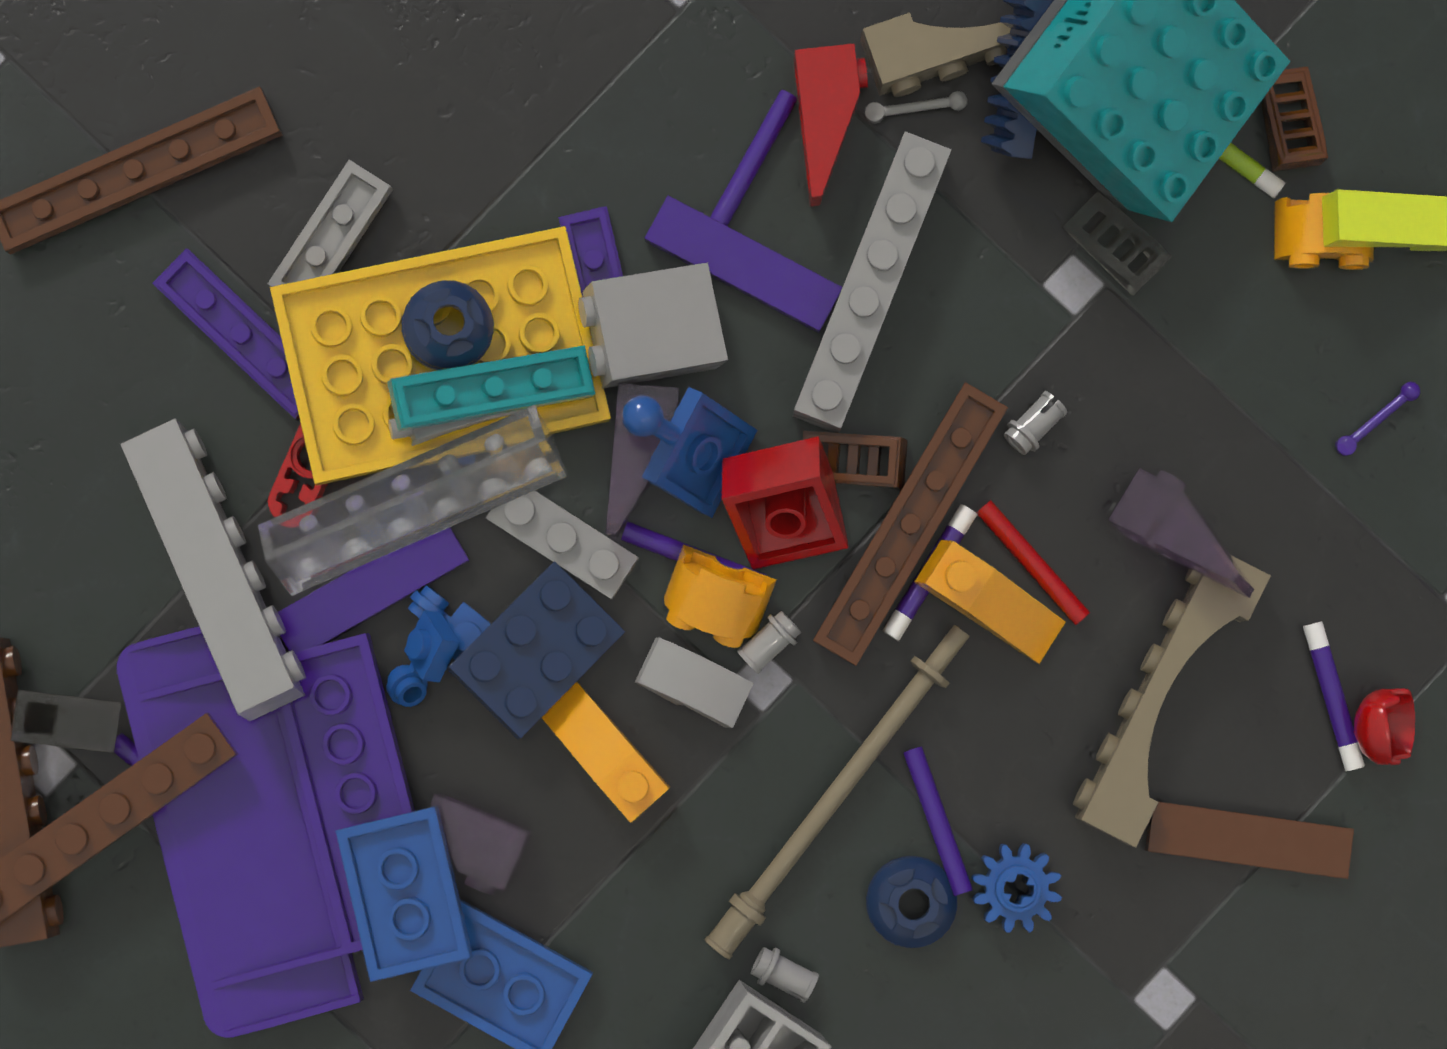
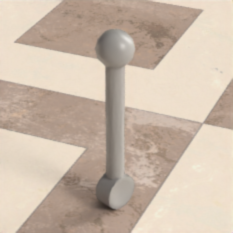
[865,91,968,123]

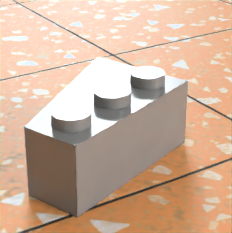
[693,980,832,1049]

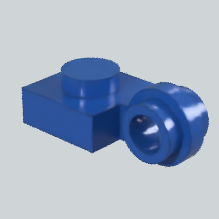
[408,585,492,660]
[386,610,460,707]

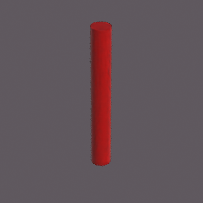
[976,500,1090,625]

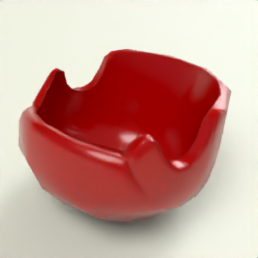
[1354,688,1415,765]

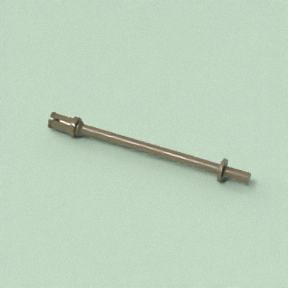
[704,625,970,960]

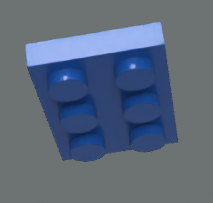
[336,806,473,982]
[410,899,594,1049]

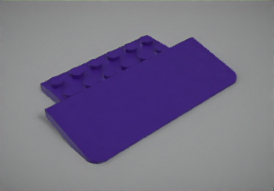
[117,626,415,1038]

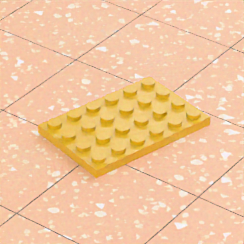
[270,226,611,486]

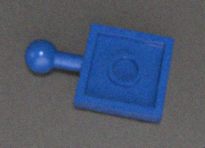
[622,387,758,518]

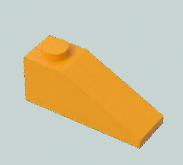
[914,540,1066,664]
[541,682,670,823]

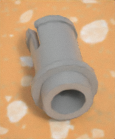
[1004,391,1068,455]
[737,610,802,674]
[750,947,819,1003]

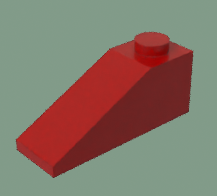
[794,43,868,207]

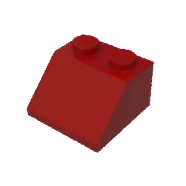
[722,436,848,569]

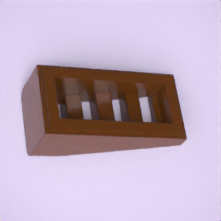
[1261,67,1328,172]
[803,431,908,489]

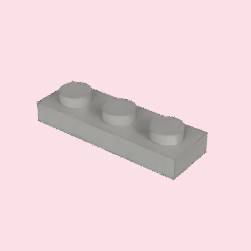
[267,160,393,287]
[486,477,639,600]

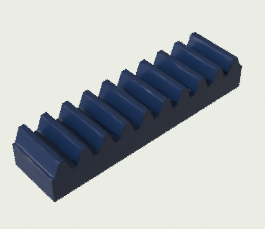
[981,0,1054,159]

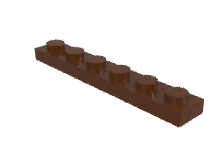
[0,86,283,255]
[812,382,1008,666]
[0,713,238,924]

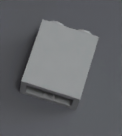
[578,262,728,389]

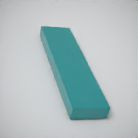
[387,345,595,432]

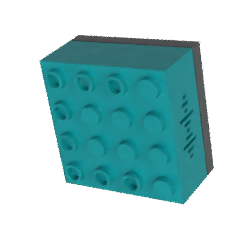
[992,0,1290,222]

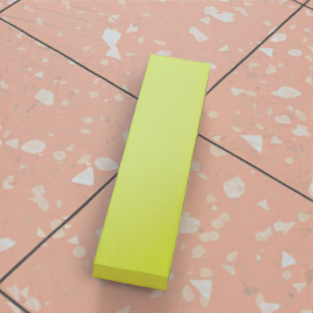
[1322,189,1447,251]

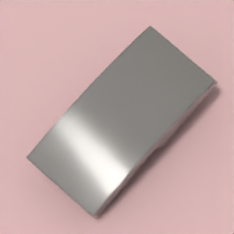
[635,637,754,728]

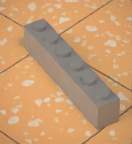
[793,131,952,433]
[120,418,306,721]

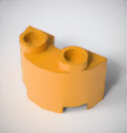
[1274,193,1374,270]
[664,544,777,648]

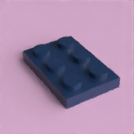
[447,561,625,740]

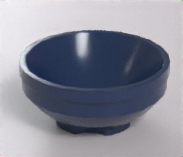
[402,280,494,371]
[866,856,958,948]

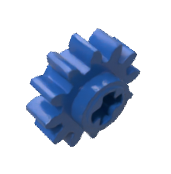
[971,843,1062,933]

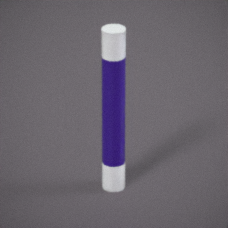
[882,504,978,641]
[1303,621,1365,771]

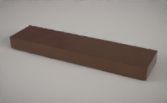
[1145,801,1354,879]

